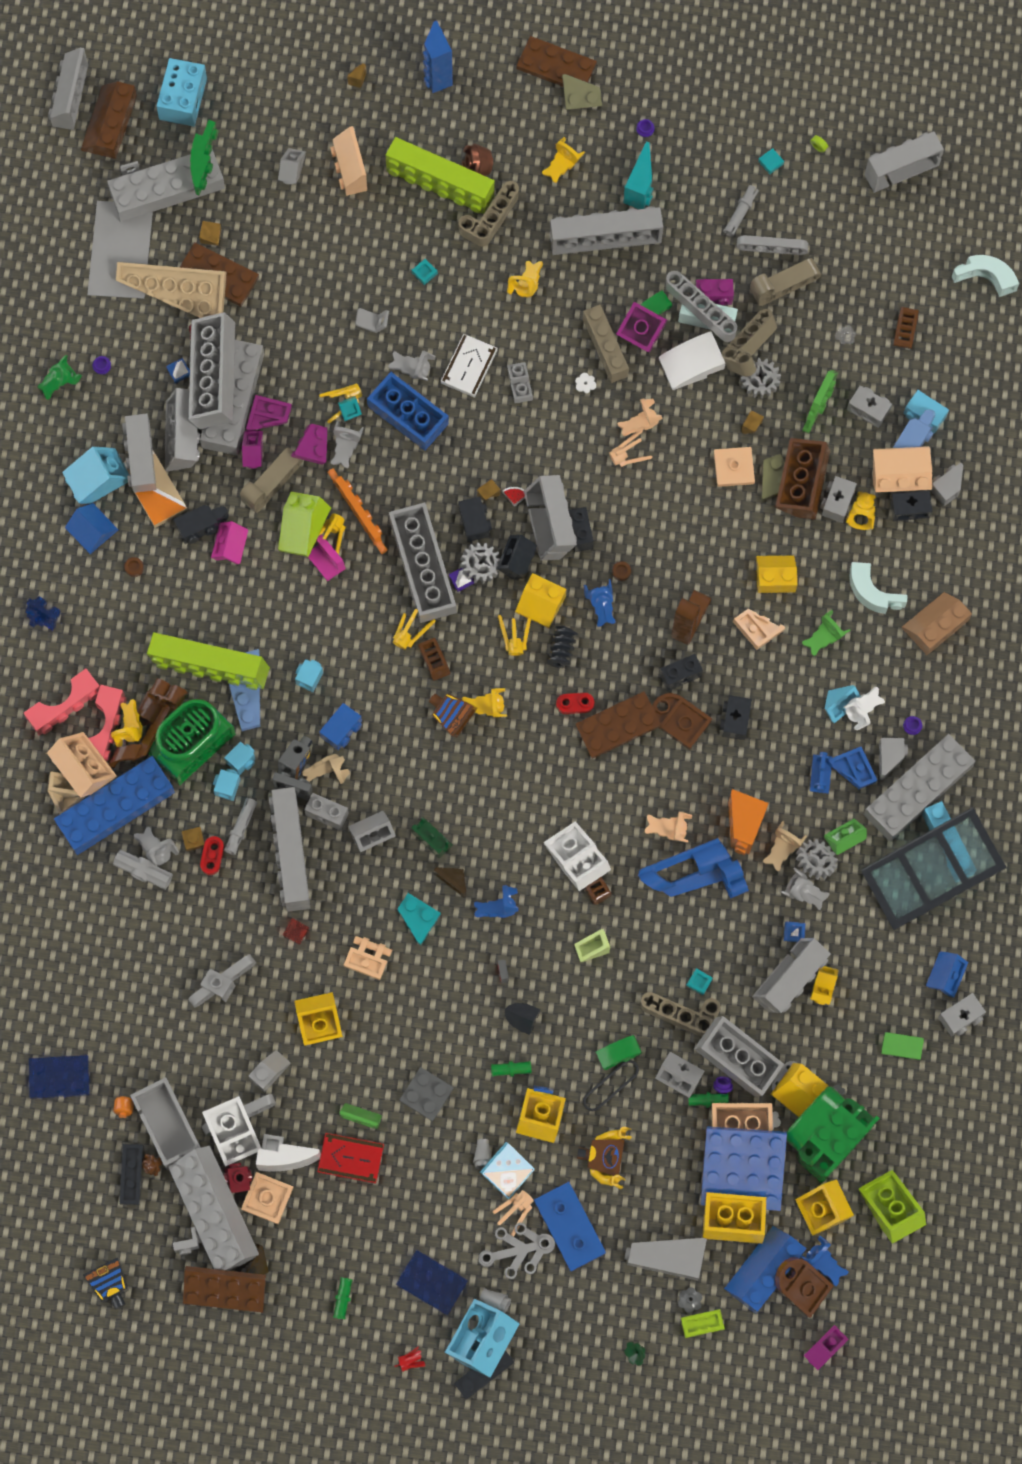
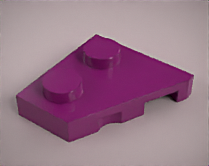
[246,395,292,431]
[291,424,327,465]

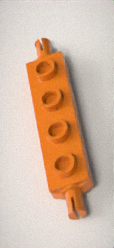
[327,468,388,554]

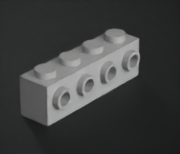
[122,414,157,493]

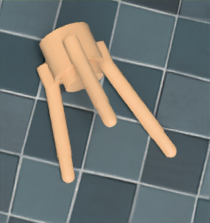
[609,430,652,467]
[493,1190,534,1237]

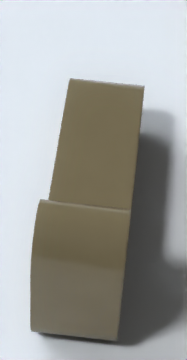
[458,181,519,247]
[750,258,822,306]
[722,309,777,377]
[240,447,303,513]
[640,992,721,1037]

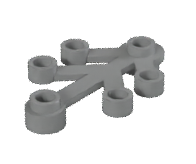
[479,1223,555,1279]

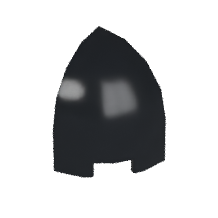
[505,1003,541,1035]

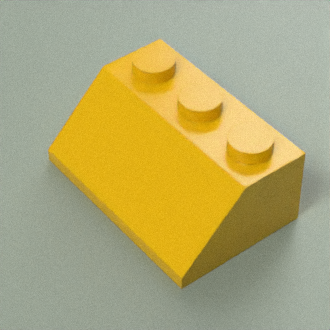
[703,1192,766,1244]

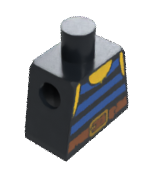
[83,1257,129,1310]

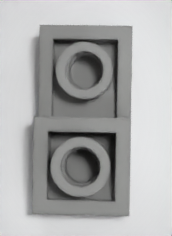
[507,362,533,403]

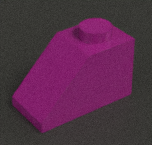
[242,431,263,469]
[804,1325,849,1370]

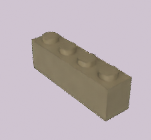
[583,305,629,383]

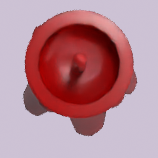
[394,1346,425,1372]

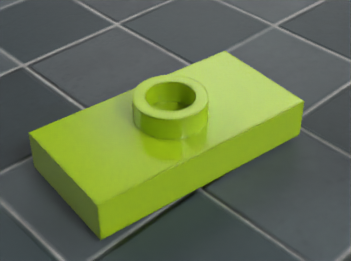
[680,1309,725,1338]

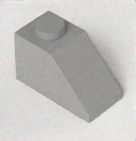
[278,148,306,184]
[879,738,908,780]
[249,1050,291,1093]

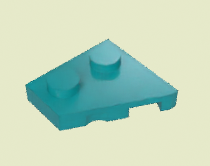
[398,893,441,946]

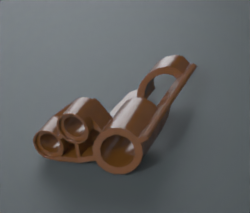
[108,678,188,769]

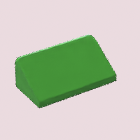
[824,819,867,855]
[881,1032,924,1060]
[340,1103,382,1129]

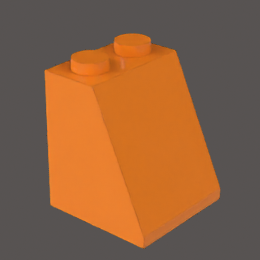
[728,789,769,855]

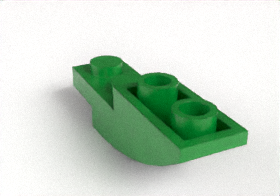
[190,120,218,196]

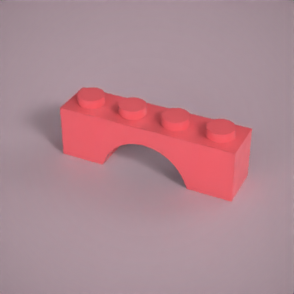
[24,669,100,736]
[88,685,126,762]

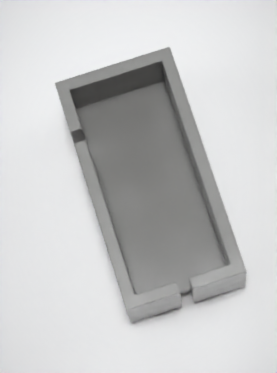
[864,131,944,193]
[524,475,577,560]
[752,938,831,1013]
[130,1077,201,1169]

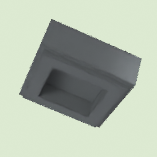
[498,960,509,983]

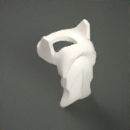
[844,687,885,730]

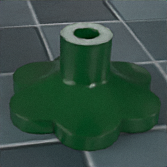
[625,1341,645,1366]

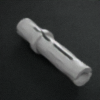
[723,185,759,237]
[224,798,257,855]

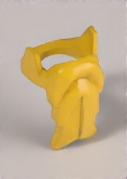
[542,137,585,183]
[507,261,543,297]
[846,491,876,530]
[462,688,507,717]
[111,699,142,747]

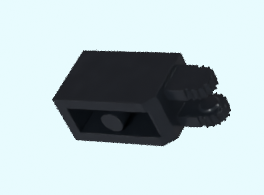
[174,505,229,544]

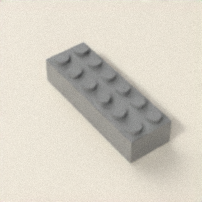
[107,149,225,222]
[550,206,663,255]
[188,312,235,429]
[200,340,264,456]
[389,503,457,623]
[863,734,976,842]
[269,787,310,912]
[168,1146,259,1271]

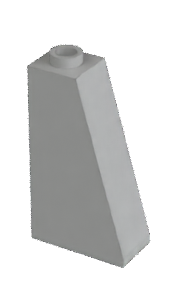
[624,1238,707,1281]

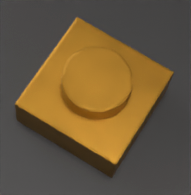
[182,827,204,851]

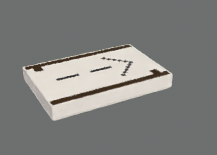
[441,334,497,398]

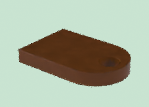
[652,693,712,750]
[775,1257,834,1318]

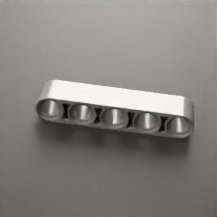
[665,271,737,342]

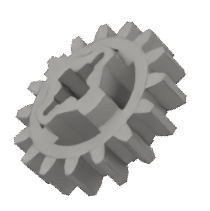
[740,358,781,398]
[460,542,500,584]
[796,839,838,880]

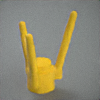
[319,383,362,423]
[315,513,346,555]
[393,609,435,650]
[498,615,531,656]

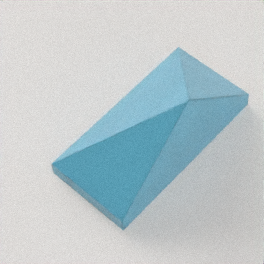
[824,685,860,723]

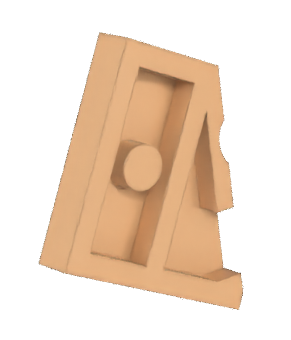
[733,609,785,650]

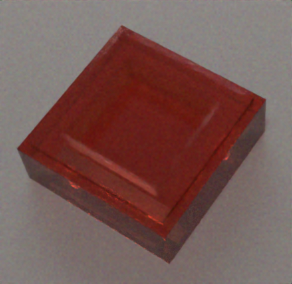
[283,918,310,945]

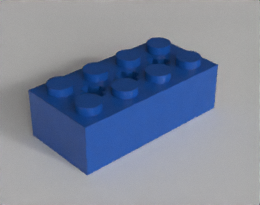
[367,372,449,451]

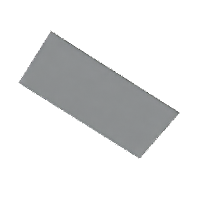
[87,201,153,299]

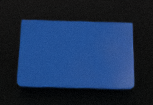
[926,951,968,997]

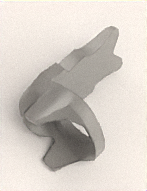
[388,351,436,381]
[331,421,364,468]
[134,827,179,867]
[780,867,829,910]

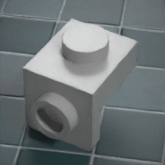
[173,1227,202,1255]

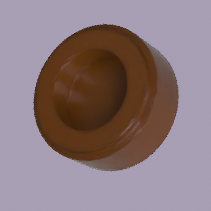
[124,557,144,577]
[612,561,631,581]

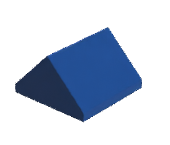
[65,503,118,554]

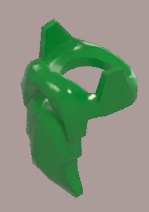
[38,355,82,400]

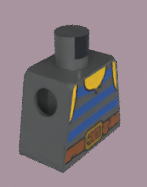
[278,736,313,779]

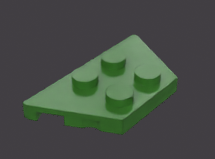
[802,370,839,433]

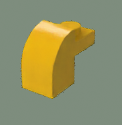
[810,966,839,1005]

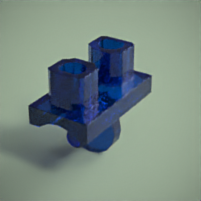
[25,596,61,631]

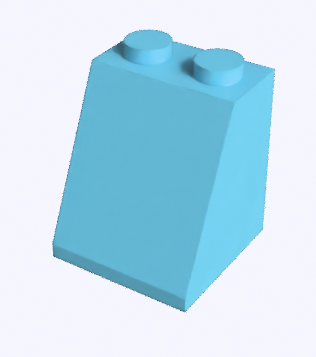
[62,447,129,504]

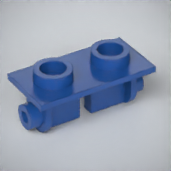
[810,752,832,794]

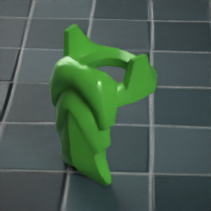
[802,610,850,656]

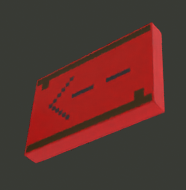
[317,1133,384,1184]

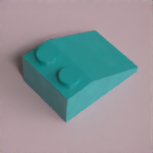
[623,141,654,210]

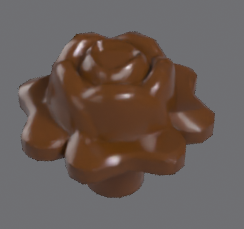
[142,1154,163,1176]

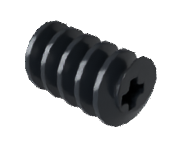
[547,626,578,668]

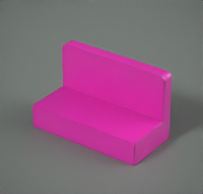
[211,521,248,564]
[308,534,346,581]

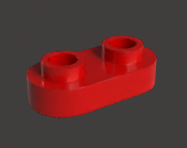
[556,693,594,714]
[200,836,224,875]

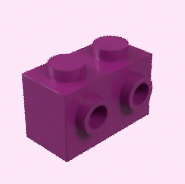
[695,279,734,306]

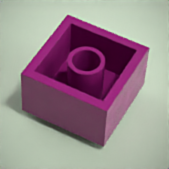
[616,302,668,353]

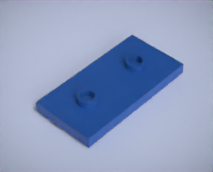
[534,1182,606,1272]

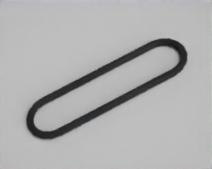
[583,1060,639,1111]

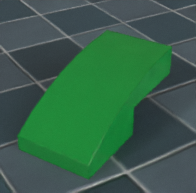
[640,290,672,315]
[596,1035,642,1070]

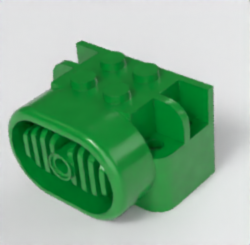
[148,699,236,786]
[786,1086,880,1183]

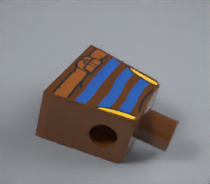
[429,693,478,738]

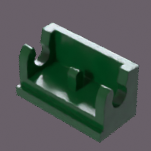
[411,817,453,859]

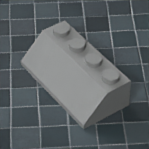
[48,48,88,130]
[165,388,200,471]

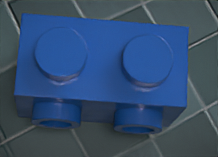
[319,703,362,750]

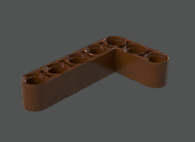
[671,590,712,645]

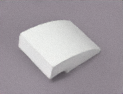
[658,331,725,390]
[544,822,611,891]
[202,1096,262,1166]
[256,1144,321,1171]

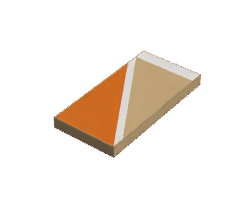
[123,451,188,528]

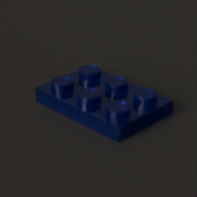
[29,1055,90,1099]

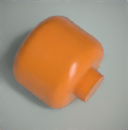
[113,1096,134,1118]

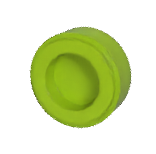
[810,135,828,153]

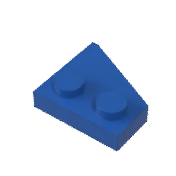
[827,747,878,789]

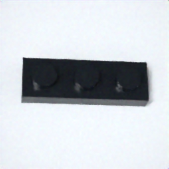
[119,1144,144,1205]
[454,1350,515,1400]

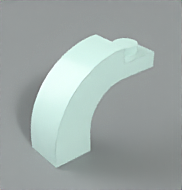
[952,255,1019,297]
[849,562,907,614]

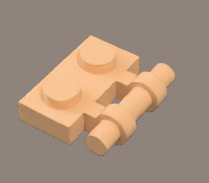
[344,936,392,980]

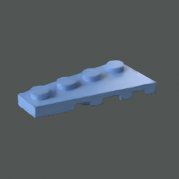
[229,649,260,731]

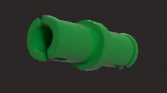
[491,1061,532,1077]
[689,1092,728,1108]
[333,1277,353,1320]

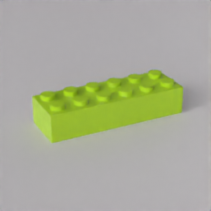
[386,137,495,214]
[147,632,270,690]

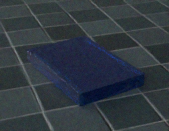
[396,1250,468,1316]

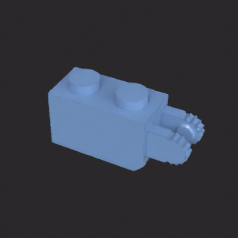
[893,409,936,448]

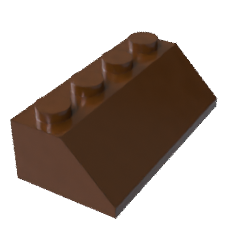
[81,81,137,159]
[775,438,830,520]

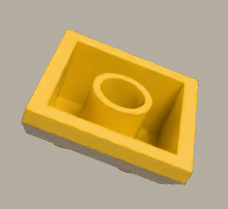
[756,555,797,593]
[515,573,566,628]
[294,992,343,1046]
[771,1063,828,1117]
[516,1088,566,1143]
[795,1179,854,1236]

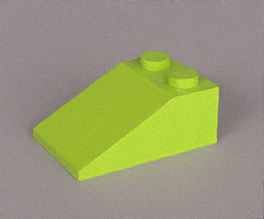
[278,492,331,557]
[859,1170,926,1244]

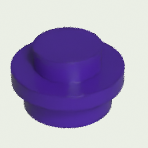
[636,119,655,137]
[92,356,111,375]
[903,716,922,735]
[713,1076,733,1094]

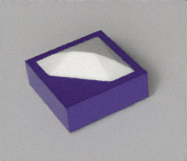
[449,568,474,592]

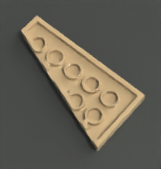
[116,262,226,318]

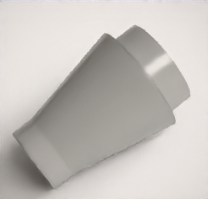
[473,1139,492,1170]
[480,1289,511,1313]

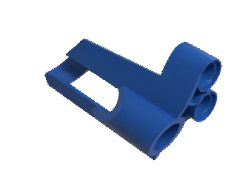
[638,838,749,898]

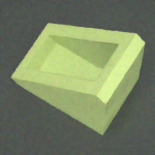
[574,929,610,962]

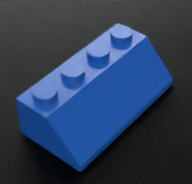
[423,21,453,93]
[724,1226,807,1314]

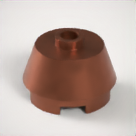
[462,143,493,176]

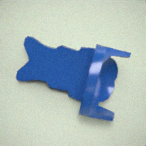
[583,579,616,627]
[474,885,519,918]
[801,1236,848,1286]

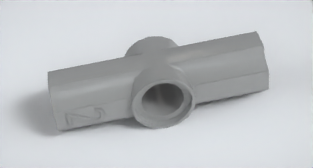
[113,850,173,890]

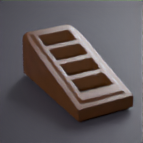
[893,307,919,349]
[418,638,450,681]
[584,877,612,906]

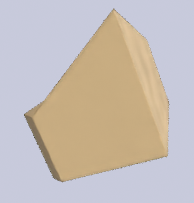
[48,771,86,814]

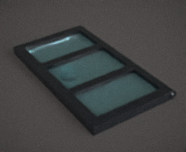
[861,807,1007,931]

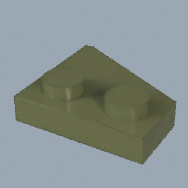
[562,74,602,110]
[761,453,785,501]

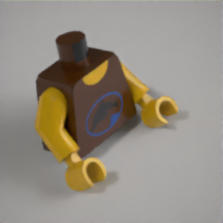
[577,1127,632,1189]

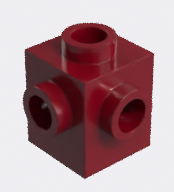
[223,1163,252,1193]

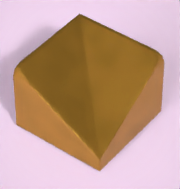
[347,63,367,88]
[199,221,222,246]
[742,411,764,434]
[477,479,500,500]

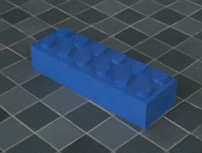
[54,756,175,855]

